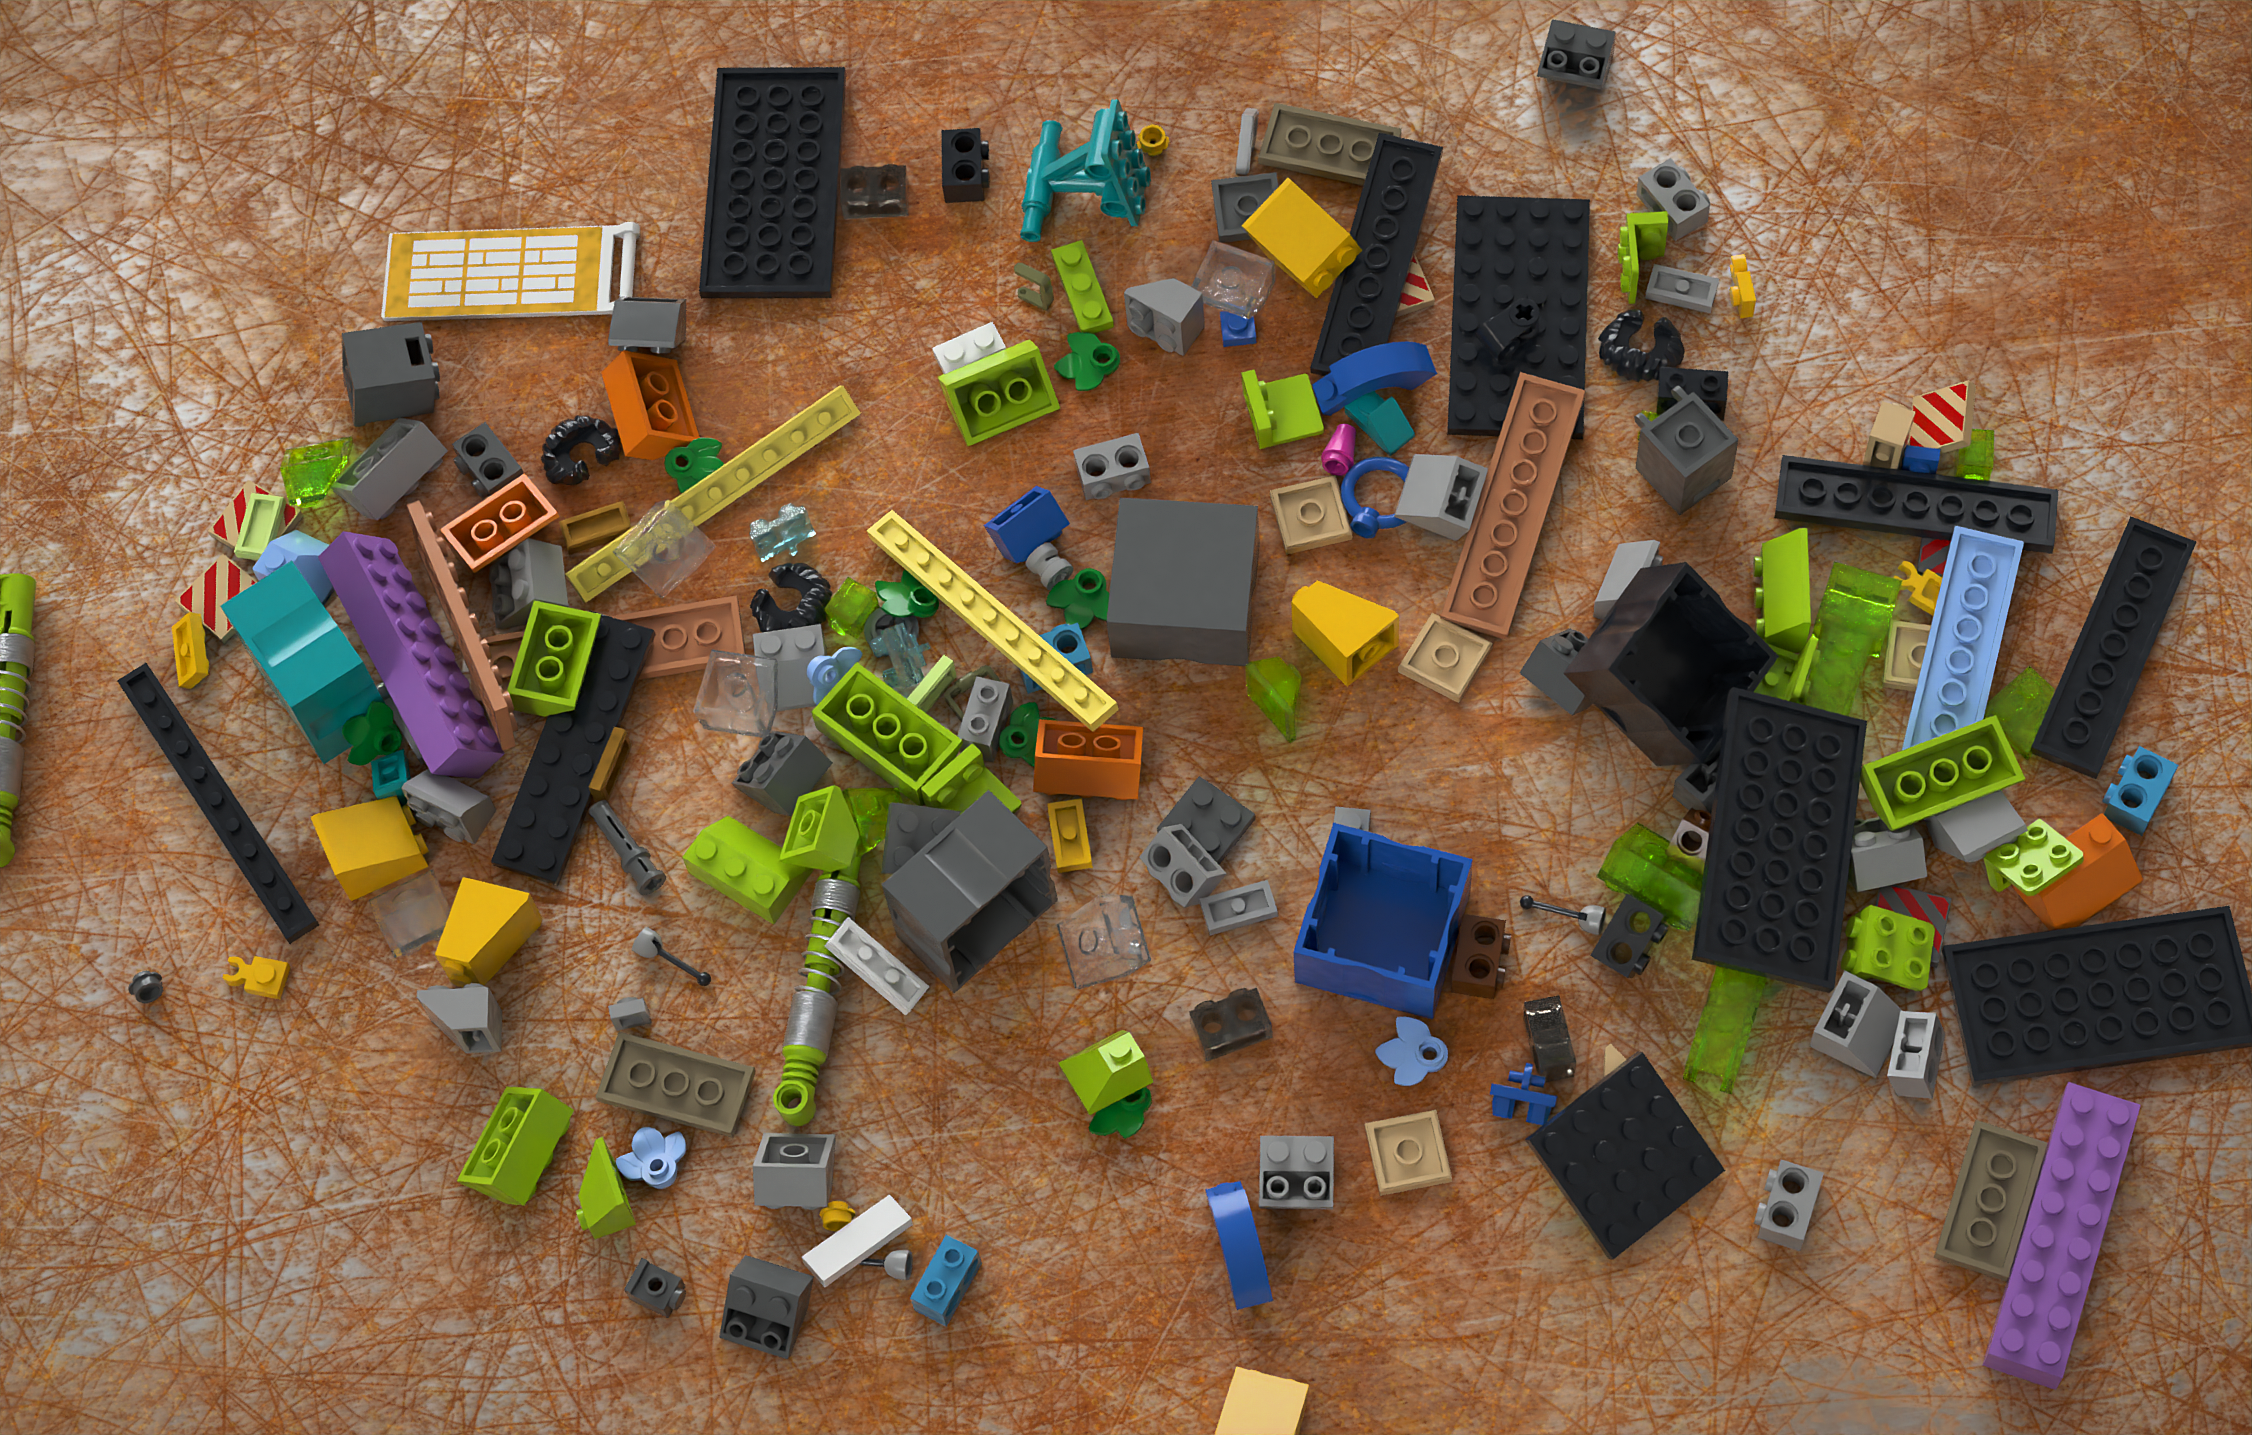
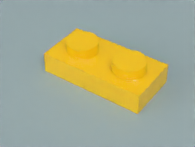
[172,612,209,689]
[1047,798,1093,873]

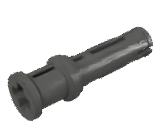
[589,800,666,895]

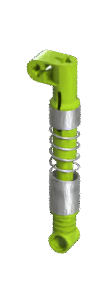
[0,573,36,868]
[773,816,868,1126]

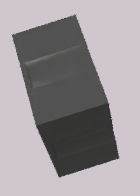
[1106,497,1260,666]
[882,790,1058,993]

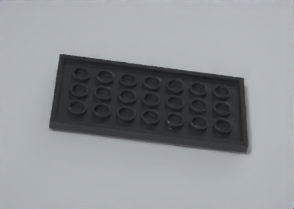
[699,67,847,298]
[1447,195,1590,439]
[1692,687,1867,993]
[1942,906,2252,1086]

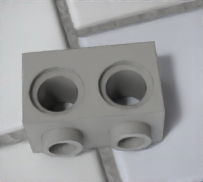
[1636,158,1710,241]
[1073,433,1151,500]
[957,676,1013,763]
[1139,824,1226,908]
[1887,1011,1945,1099]
[1753,1159,1824,1251]

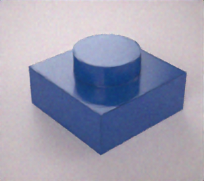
[1220,308,1257,347]
[1901,445,1941,474]

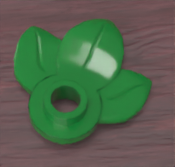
[1054,332,1120,391]
[664,437,724,494]
[1046,568,1109,630]
[875,569,939,618]
[342,701,402,766]
[998,702,1058,767]
[1088,1086,1152,1139]

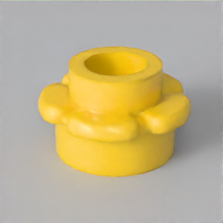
[1137,125,1169,156]
[819,1201,856,1232]

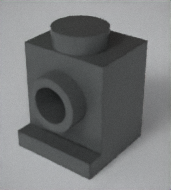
[624,1258,686,1318]

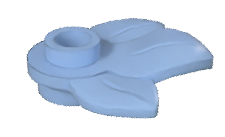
[807,647,863,705]
[1375,1017,1448,1086]
[616,1127,686,1189]

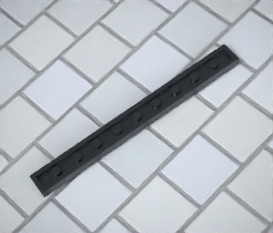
[117,663,320,944]

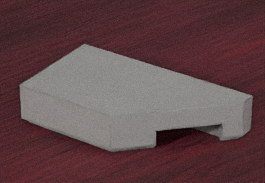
[1235,107,1259,175]

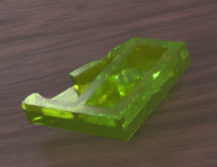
[1983,666,2055,760]
[842,788,903,857]

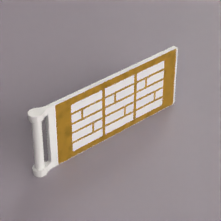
[381,222,640,321]

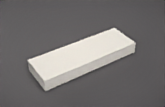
[824,917,930,1015]
[802,1194,913,1287]

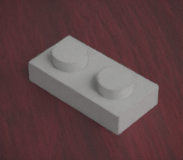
[1645,264,1719,314]
[1199,880,1278,935]

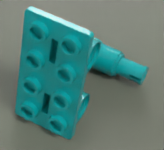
[1020,99,1151,242]

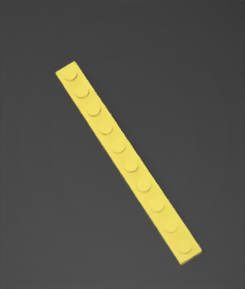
[565,385,861,603]
[867,510,1119,732]

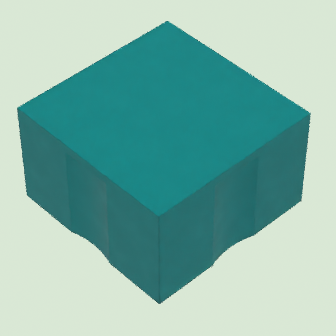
[220,560,394,764]

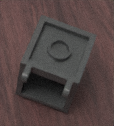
[342,322,440,427]
[1634,386,1739,516]

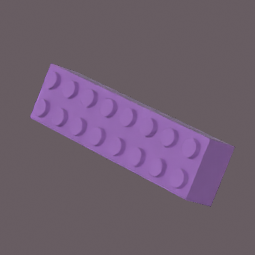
[318,531,505,779]
[1982,1082,2141,1390]

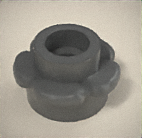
[128,971,163,1003]

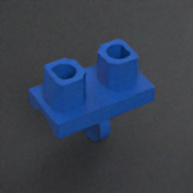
[1490,1063,1558,1125]

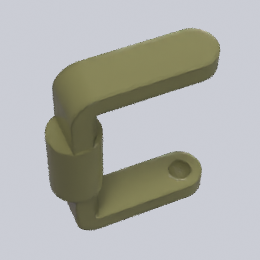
[1014,263,1054,310]
[944,665,1002,722]

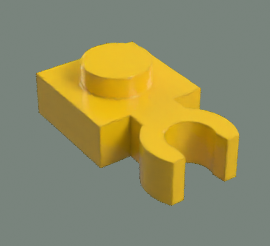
[1729,254,1756,319]
[1889,561,1942,616]
[222,956,291,1000]

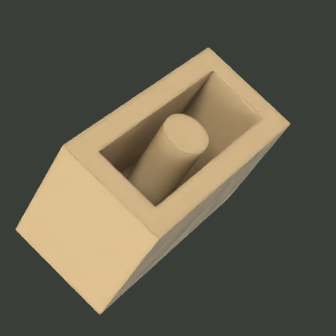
[1863,401,1915,469]

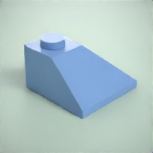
[252,530,334,606]

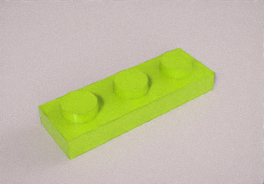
[1051,240,1114,334]

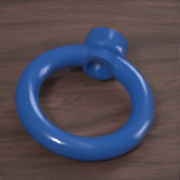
[1341,457,1409,538]

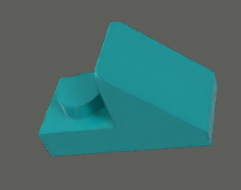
[1345,391,1415,456]
[371,749,412,806]

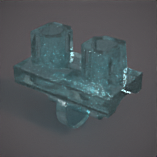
[749,503,816,562]
[870,623,931,689]

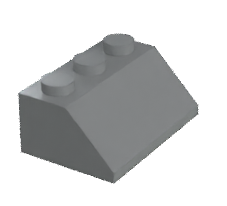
[329,418,448,520]

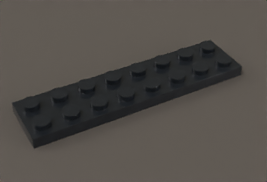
[1310,133,1443,376]
[1774,455,2059,554]
[2029,516,2196,779]
[491,611,656,886]

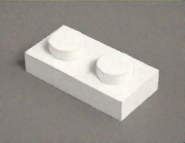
[932,322,1006,374]

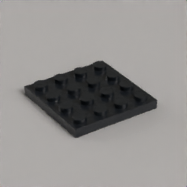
[1525,1051,1726,1259]

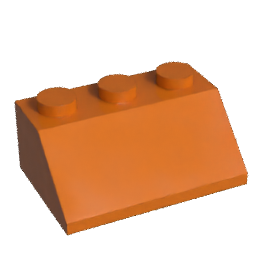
[601,350,700,460]
[440,473,560,574]
[1033,719,1143,800]
[2012,813,2143,931]

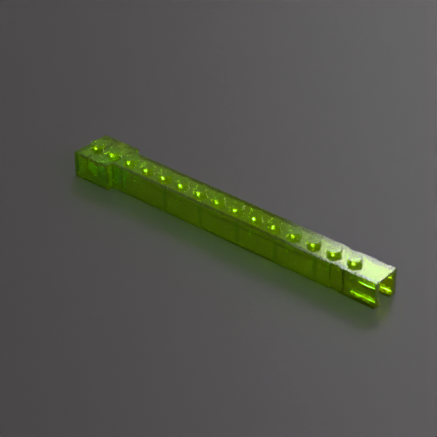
[1683,561,1902,1094]

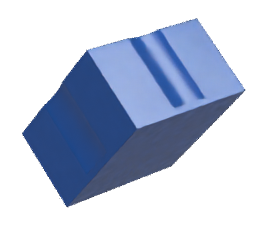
[1293,823,1473,1020]

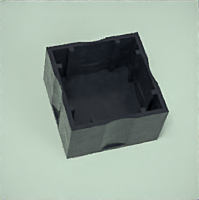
[1563,562,1779,766]

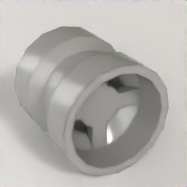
[1026,542,1073,590]

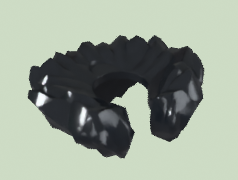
[1598,309,1685,382]
[541,415,622,485]
[750,563,833,633]

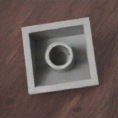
[753,624,828,713]
[753,1133,835,1210]

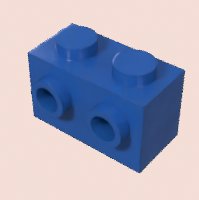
[984,486,1070,563]

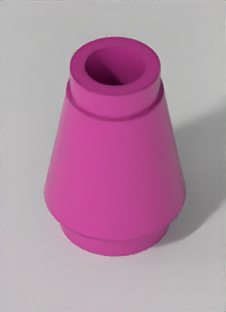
[1321,424,1356,476]

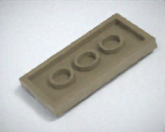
[1258,103,1402,186]
[596,1032,756,1138]
[1934,1120,2048,1282]

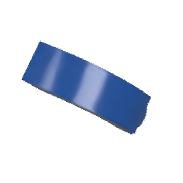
[1312,341,1437,416]
[1205,1181,1273,1310]

